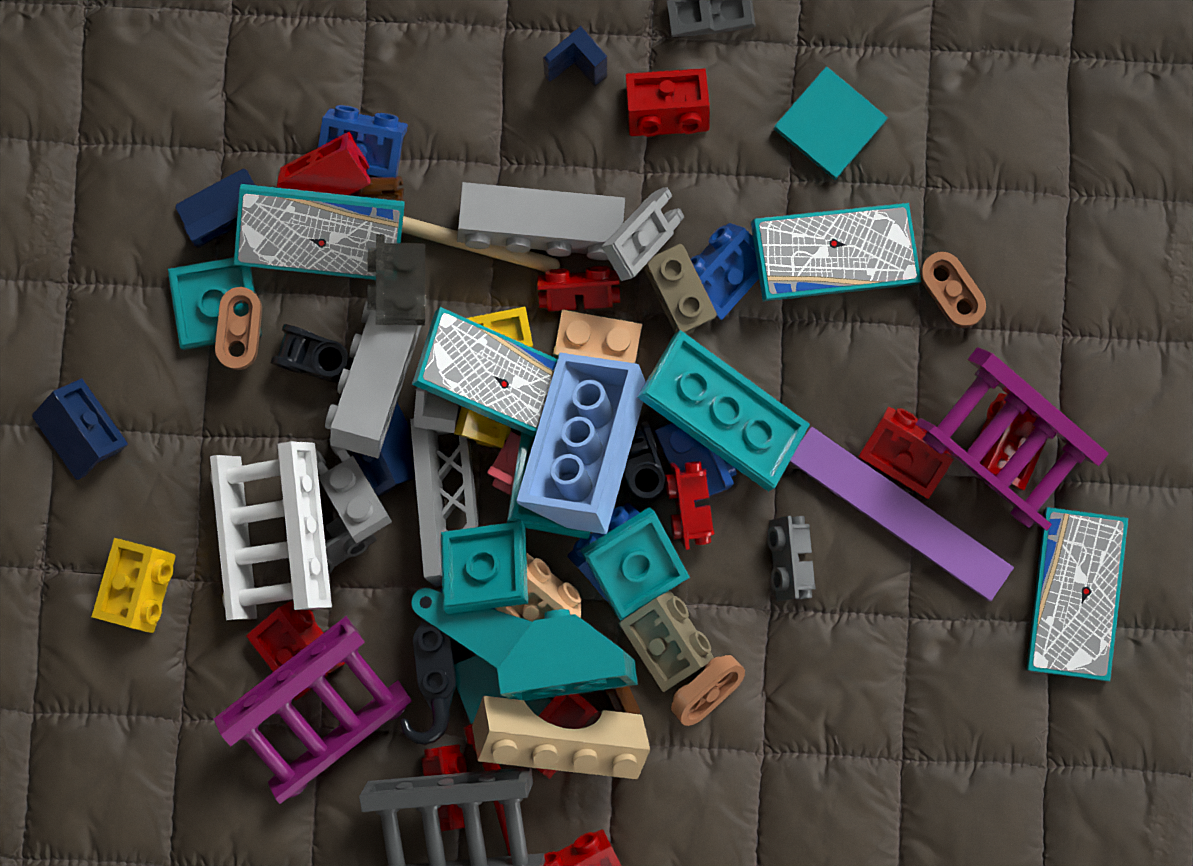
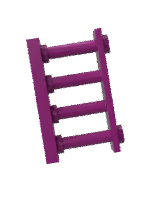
[915,347,1109,531]
[213,616,412,804]

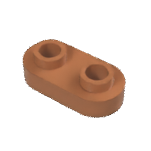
[920,252,986,328]
[215,287,262,370]
[671,655,745,726]

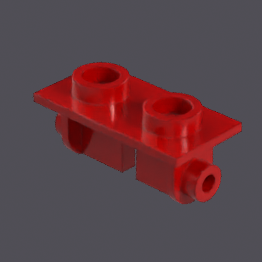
[537,266,620,312]
[665,461,715,550]
[421,744,467,832]

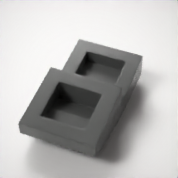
[667,0,756,37]

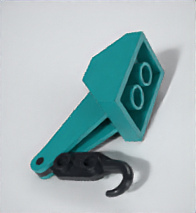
[400,588,638,745]

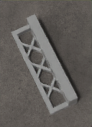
[410,418,478,587]

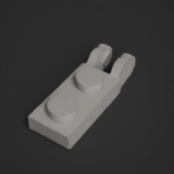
[601,187,684,281]
[315,438,392,543]

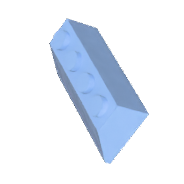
[516,353,646,534]

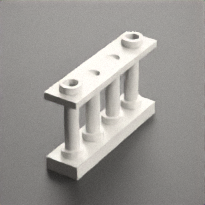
[210,441,332,620]

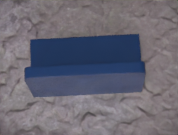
[543,26,607,86]
[175,169,255,248]
[32,379,128,480]
[350,402,415,497]

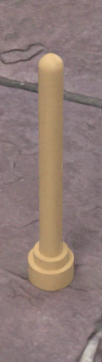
[402,216,560,272]

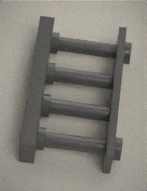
[359,767,545,866]

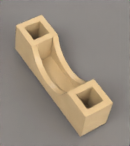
[472,696,650,779]

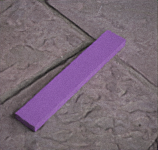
[790,427,1014,602]

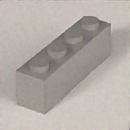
[457,182,625,260]
[325,286,426,458]

